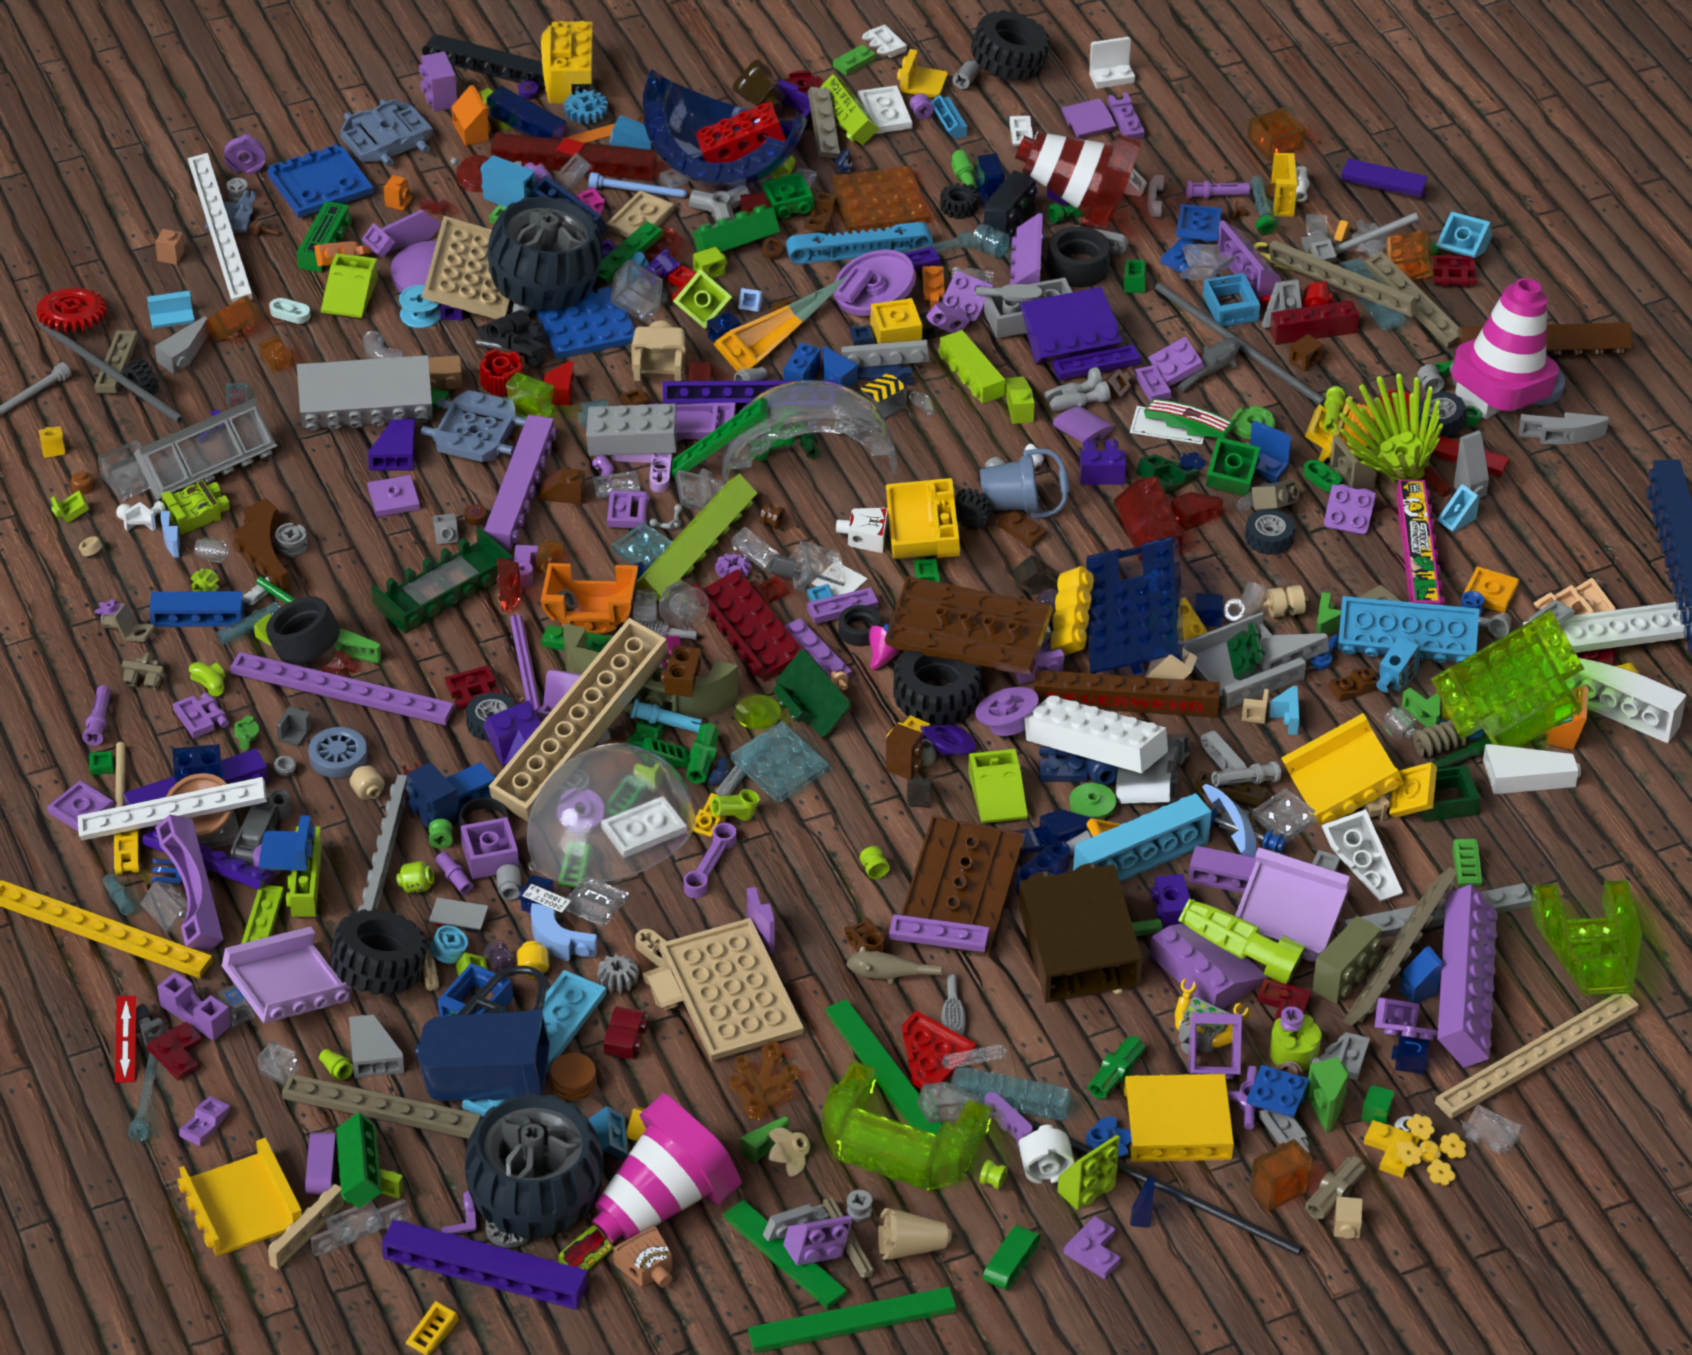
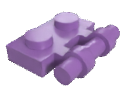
[173,692,229,739]

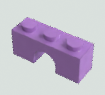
[157,972,231,1041]

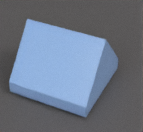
[738,288,763,312]

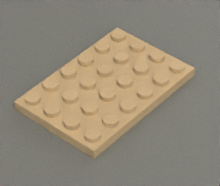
[422,216,509,319]
[659,918,804,1061]

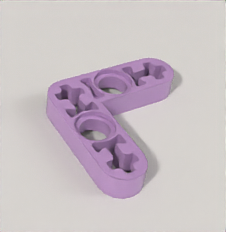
[609,453,672,493]

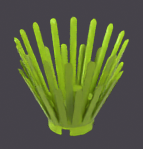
[1339,373,1443,483]

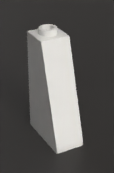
[1483,744,1581,794]

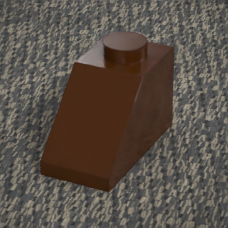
[538,468,585,505]

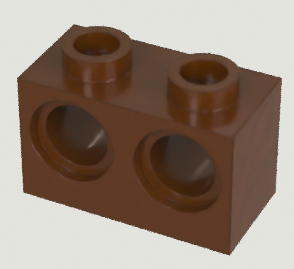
[661,645,701,697]

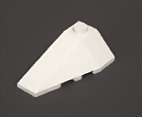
[1322,810,1403,902]

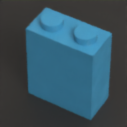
[481,155,535,207]

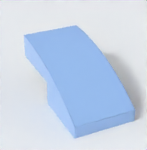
[161,511,180,558]

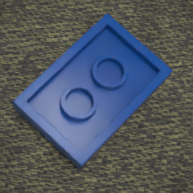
[1176,204,1222,242]

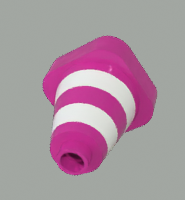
[1451,278,1559,411]
[592,1093,742,1243]

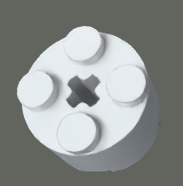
[1019,1125,1074,1184]

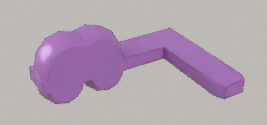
[441,1190,477,1234]

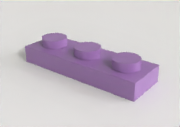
[807,587,879,624]

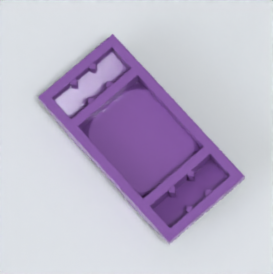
[649,403,736,442]

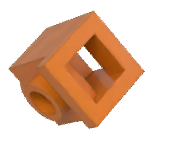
[384,175,413,211]

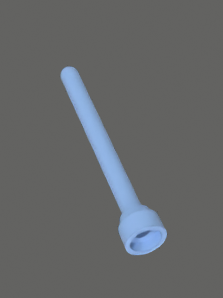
[588,172,687,198]

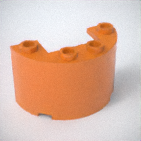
[540,563,638,634]

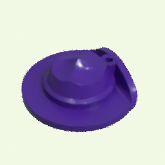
[920,725,976,755]

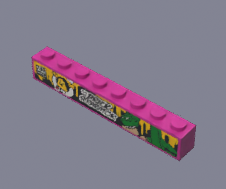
[1396,480,1444,605]

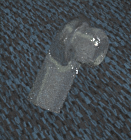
[909,391,935,417]

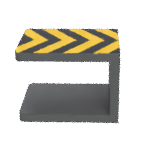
[860,372,907,423]

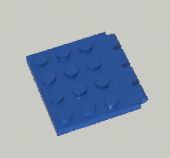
[267,144,374,218]
[535,286,635,359]

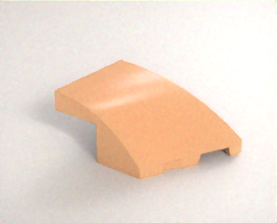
[1534,578,1616,615]

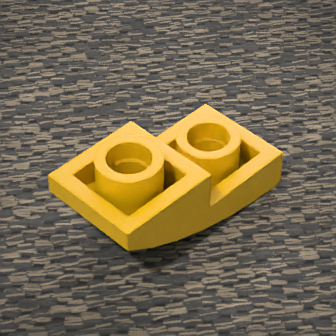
[690,793,727,838]

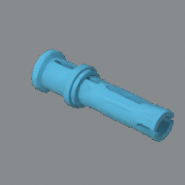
[630,698,702,734]

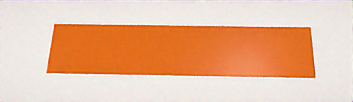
[544,124,615,153]

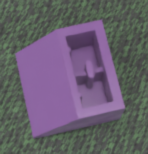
[784,1216,852,1266]

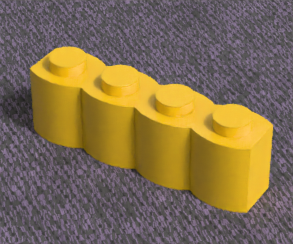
[1050,566,1094,656]

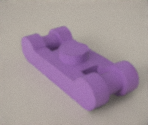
[984,1092,1033,1148]

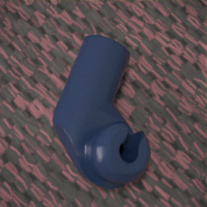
[834,150,852,173]
[706,758,730,786]

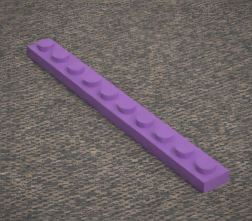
[230,652,454,725]

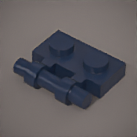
[1039,747,1087,782]

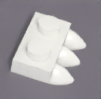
[862,25,907,58]

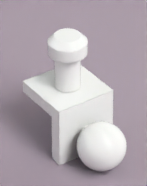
[116,501,166,531]

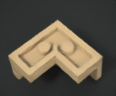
[1145,648,1197,680]

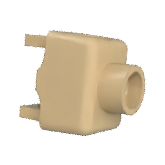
[631,321,686,381]

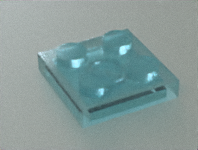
[612,523,672,572]

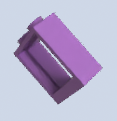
[1188,1012,1242,1079]

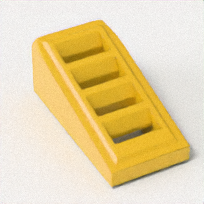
[405,1301,459,1355]

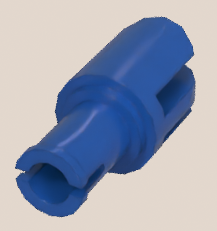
[151,859,206,884]

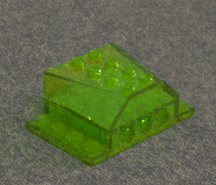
[1431,610,1584,747]

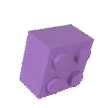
[419,51,457,112]
[461,817,519,879]

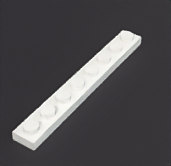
[78,777,267,841]

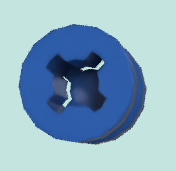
[1460,591,1484,617]

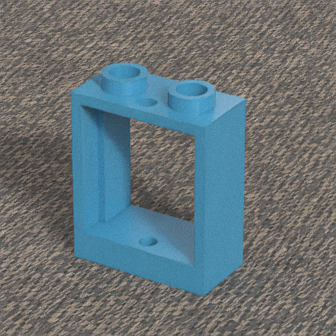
[1203,273,1260,327]

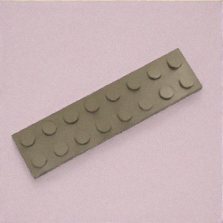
[1342,866,1457,1026]

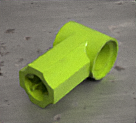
[710,789,760,821]

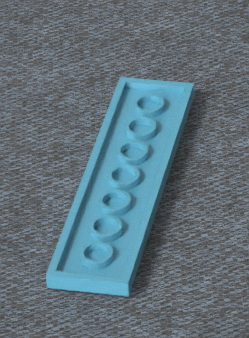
[462,970,607,1117]

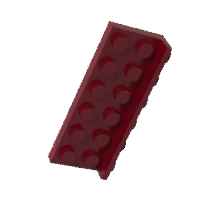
[693,569,802,682]

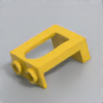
[1271,153,1297,217]

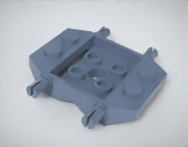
[340,98,433,167]
[421,390,527,462]

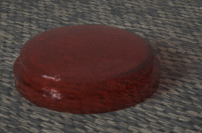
[456,155,489,192]
[643,227,681,261]

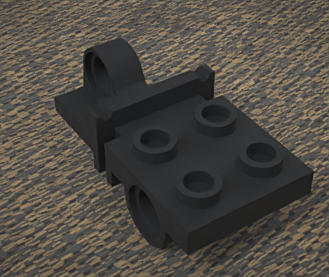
[477,310,546,368]

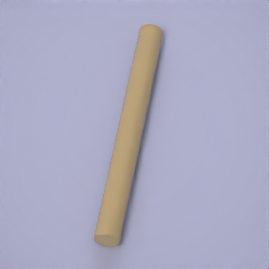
[115,742,126,808]

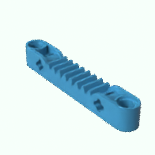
[786,222,933,264]

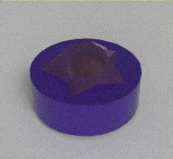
[518,81,538,99]

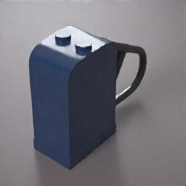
[416,966,551,1101]

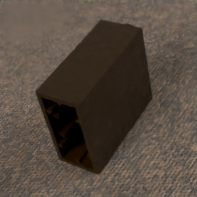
[1019,863,1142,1003]

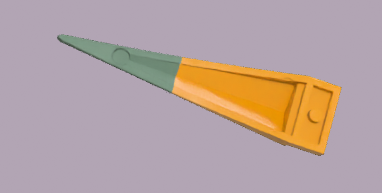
[714,277,846,372]

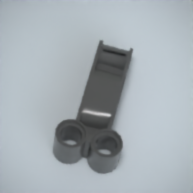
[230,789,292,866]

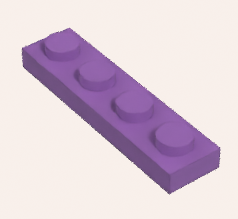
[784,618,852,679]
[889,914,989,952]

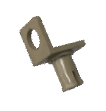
[101,603,155,642]

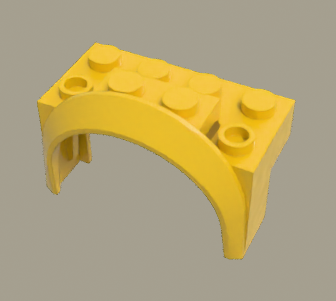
[541,21,593,103]

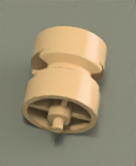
[1264,585,1309,618]

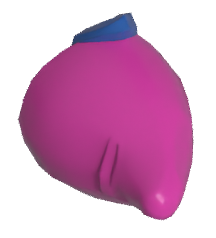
[869,624,900,670]

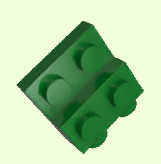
[762,172,814,219]

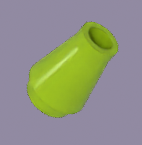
[319,1049,353,1081]

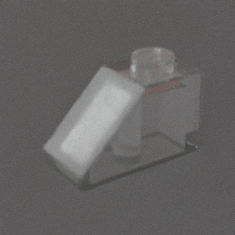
[917,1082,980,1123]

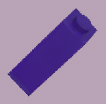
[368,419,415,471]

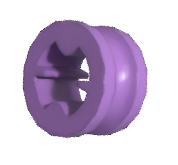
[1280,1007,1303,1032]

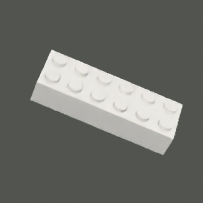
[1024,696,1168,773]

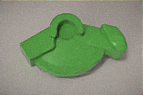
[234,715,259,751]

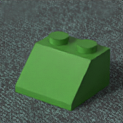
[1307,1057,1349,1133]

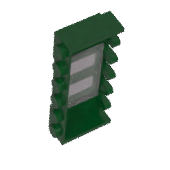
[371,527,513,634]

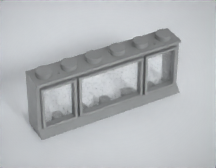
[134,398,277,501]

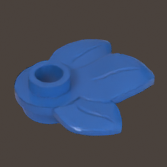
[1086,1117,1132,1157]

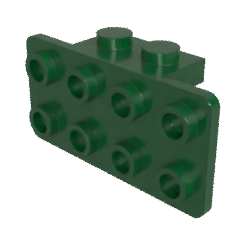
[772,649,852,738]

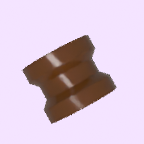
[760,503,785,529]

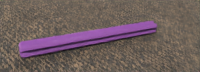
[510,614,541,715]

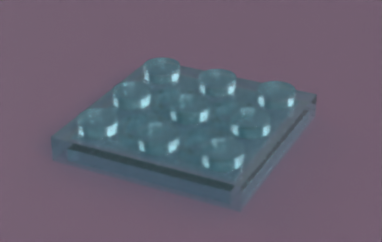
[730,721,829,803]

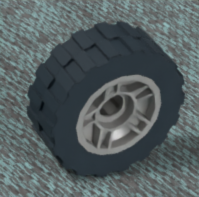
[1419,392,1466,437]
[1245,509,1295,555]
[466,692,516,742]

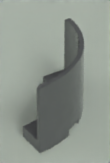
[1116,733,1190,804]

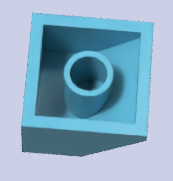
[1436,212,1493,258]

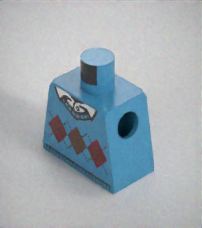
[1376,635,1419,692]

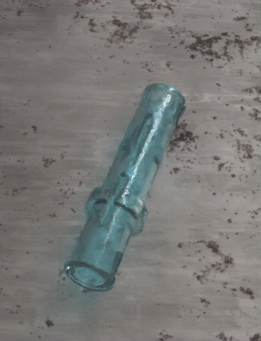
[1250,176,1272,218]
[216,602,280,645]

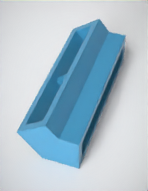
[931,95,967,139]

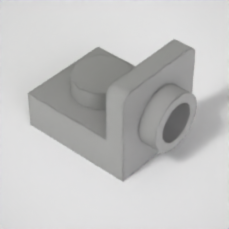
[432,513,458,544]

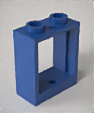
[437,963,513,1016]

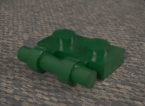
[1226,622,1265,681]

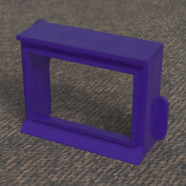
[753,80,813,148]

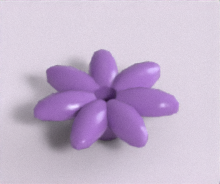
[95,599,123,619]

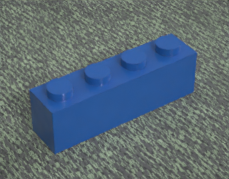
[149,591,244,627]

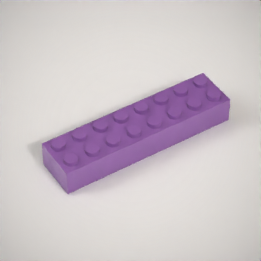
[1437,884,1498,1068]

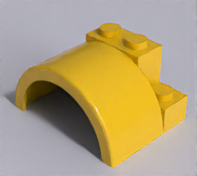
[886,478,960,559]

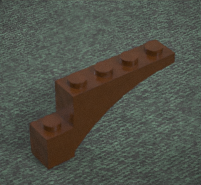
[233,498,291,592]

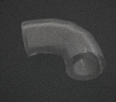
[362,331,404,359]
[1224,582,1268,622]

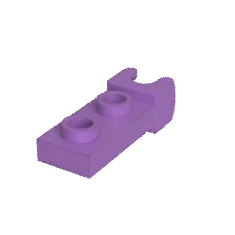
[1107,92,1145,141]

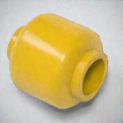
[517,941,549,979]

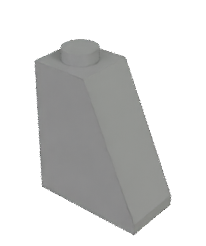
[349,1015,404,1078]

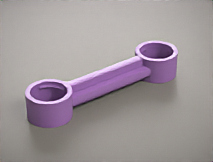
[684,823,736,898]

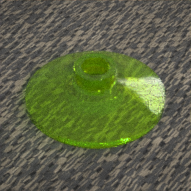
[735,694,781,729]

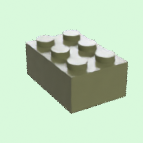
[1312,916,1382,1004]

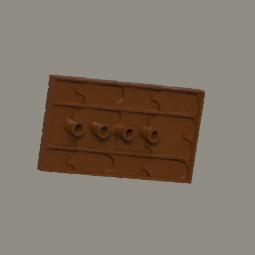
[884,576,1053,675]
[901,816,1025,957]

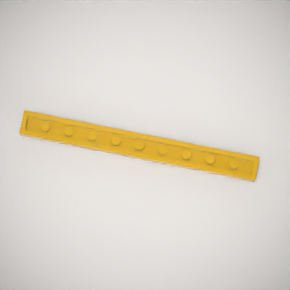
[0,880,213,979]

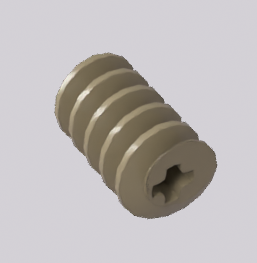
[1413,719,1466,757]

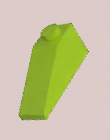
[1004,376,1034,424]

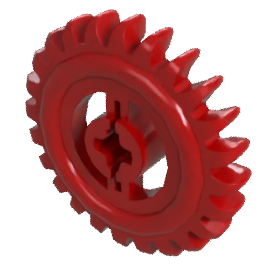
[36,287,107,333]

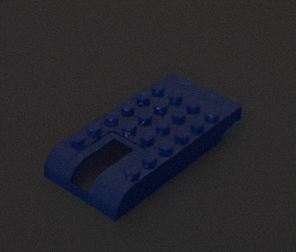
[1086,535,1184,675]

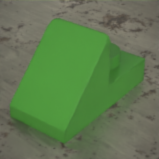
[1316,592,1341,636]
[1401,688,1440,727]

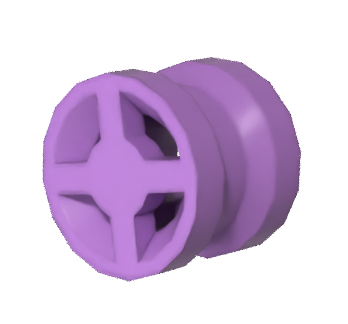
[910,93,934,119]

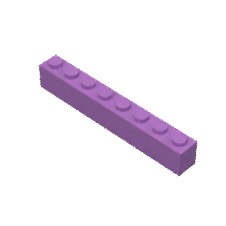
[484,415,557,551]

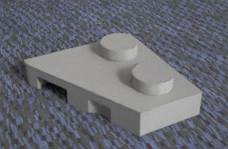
[1262,279,1302,328]
[1311,1032,1370,1080]

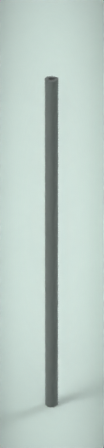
[1155,283,1326,406]
[38,322,184,423]

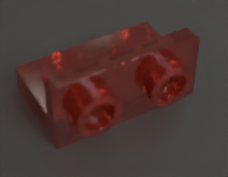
[497,557,522,613]

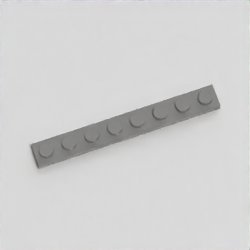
[358,775,408,912]
[1344,883,1533,938]

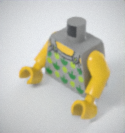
[1175,979,1251,1054]

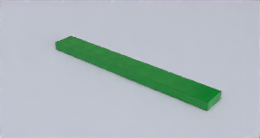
[825,999,947,1146]
[748,1287,956,1353]

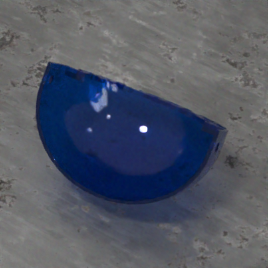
[642,69,807,187]

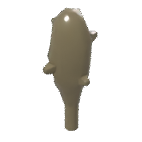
[847,946,943,984]

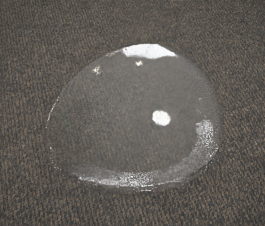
[721,380,897,485]

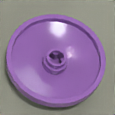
[391,241,437,293]
[834,250,916,316]

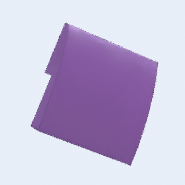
[1062,99,1116,139]
[1053,407,1114,443]
[747,887,775,954]

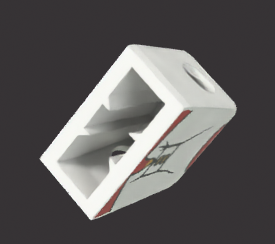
[836,508,888,553]

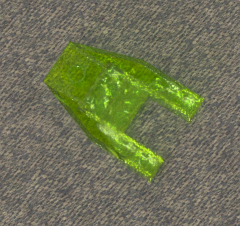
[1530,880,1642,996]

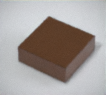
[621,388,650,406]

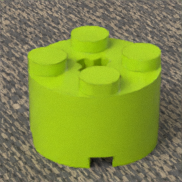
[1270,1014,1322,1072]

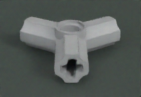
[689,184,751,223]

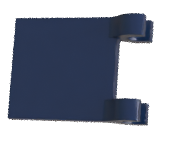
[857,364,914,386]

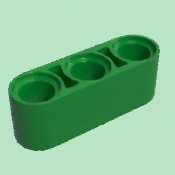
[983,1224,1041,1291]

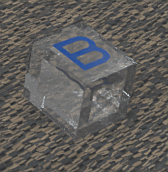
[218,984,255,1027]

